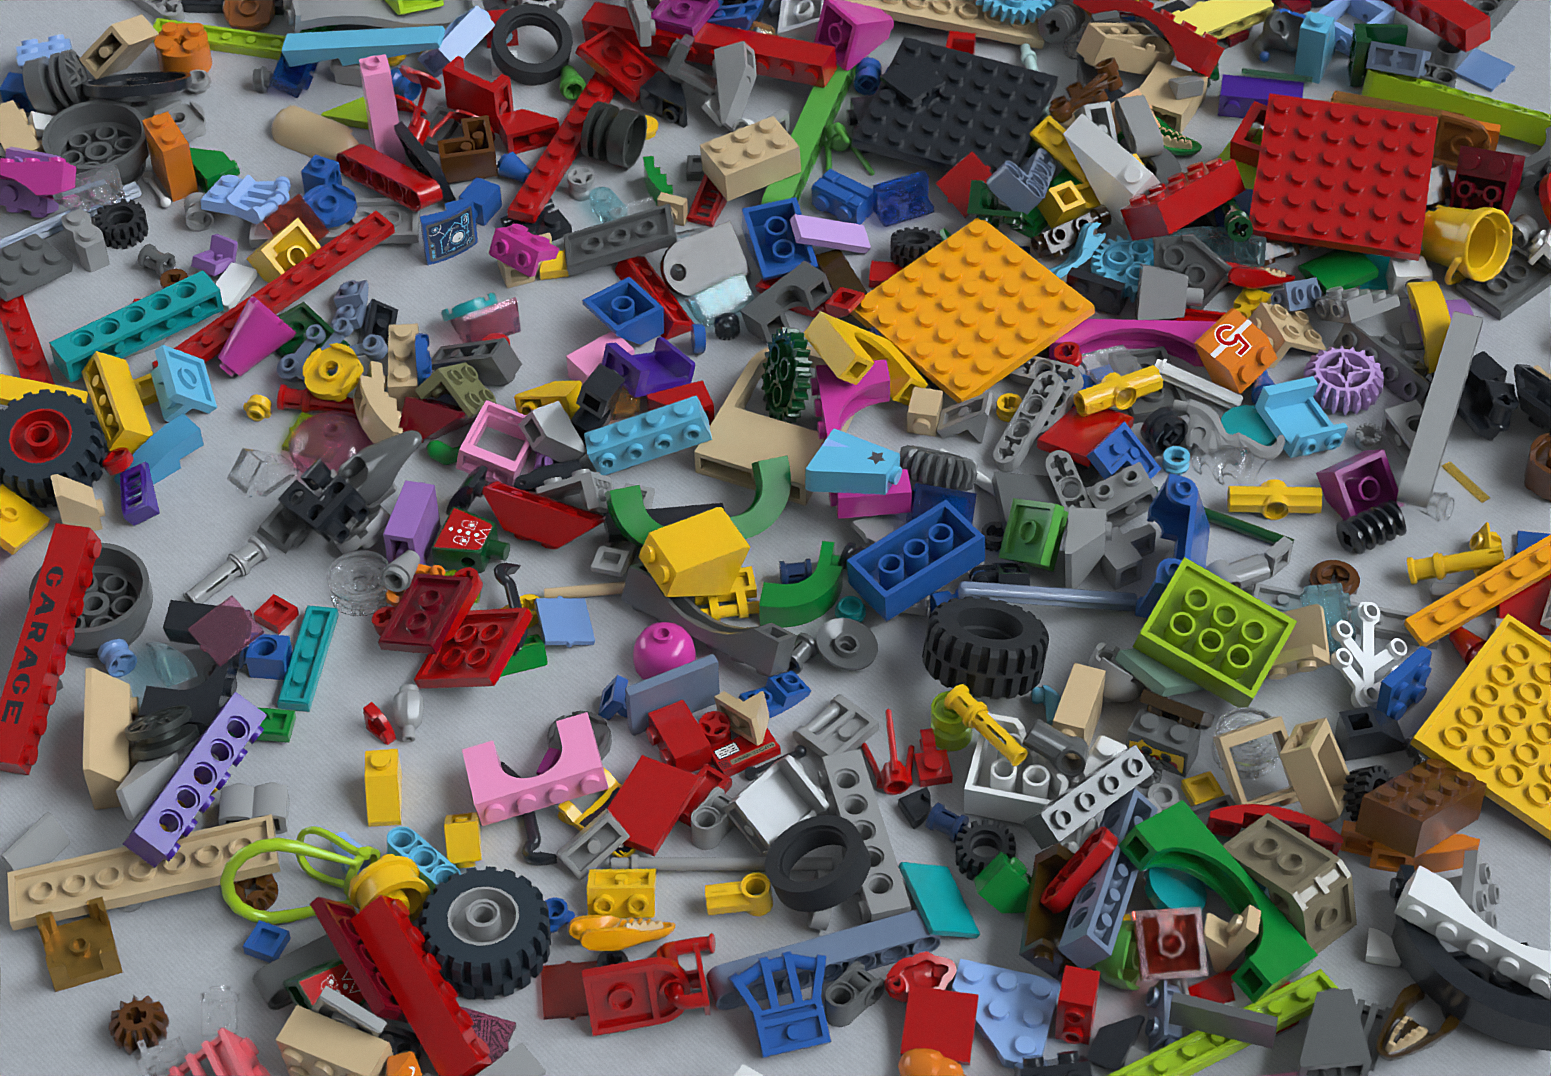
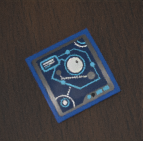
[420,197,478,265]

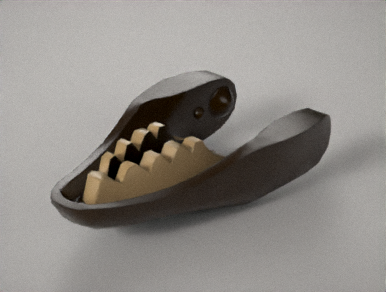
[1376,983,1461,1061]

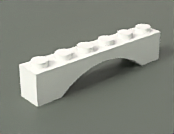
[1394,866,1551,1000]

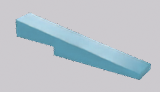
[281,26,445,67]

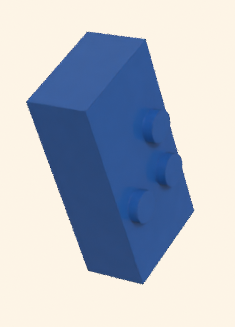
[847,500,985,622]

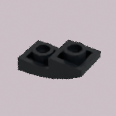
[446,465,489,515]

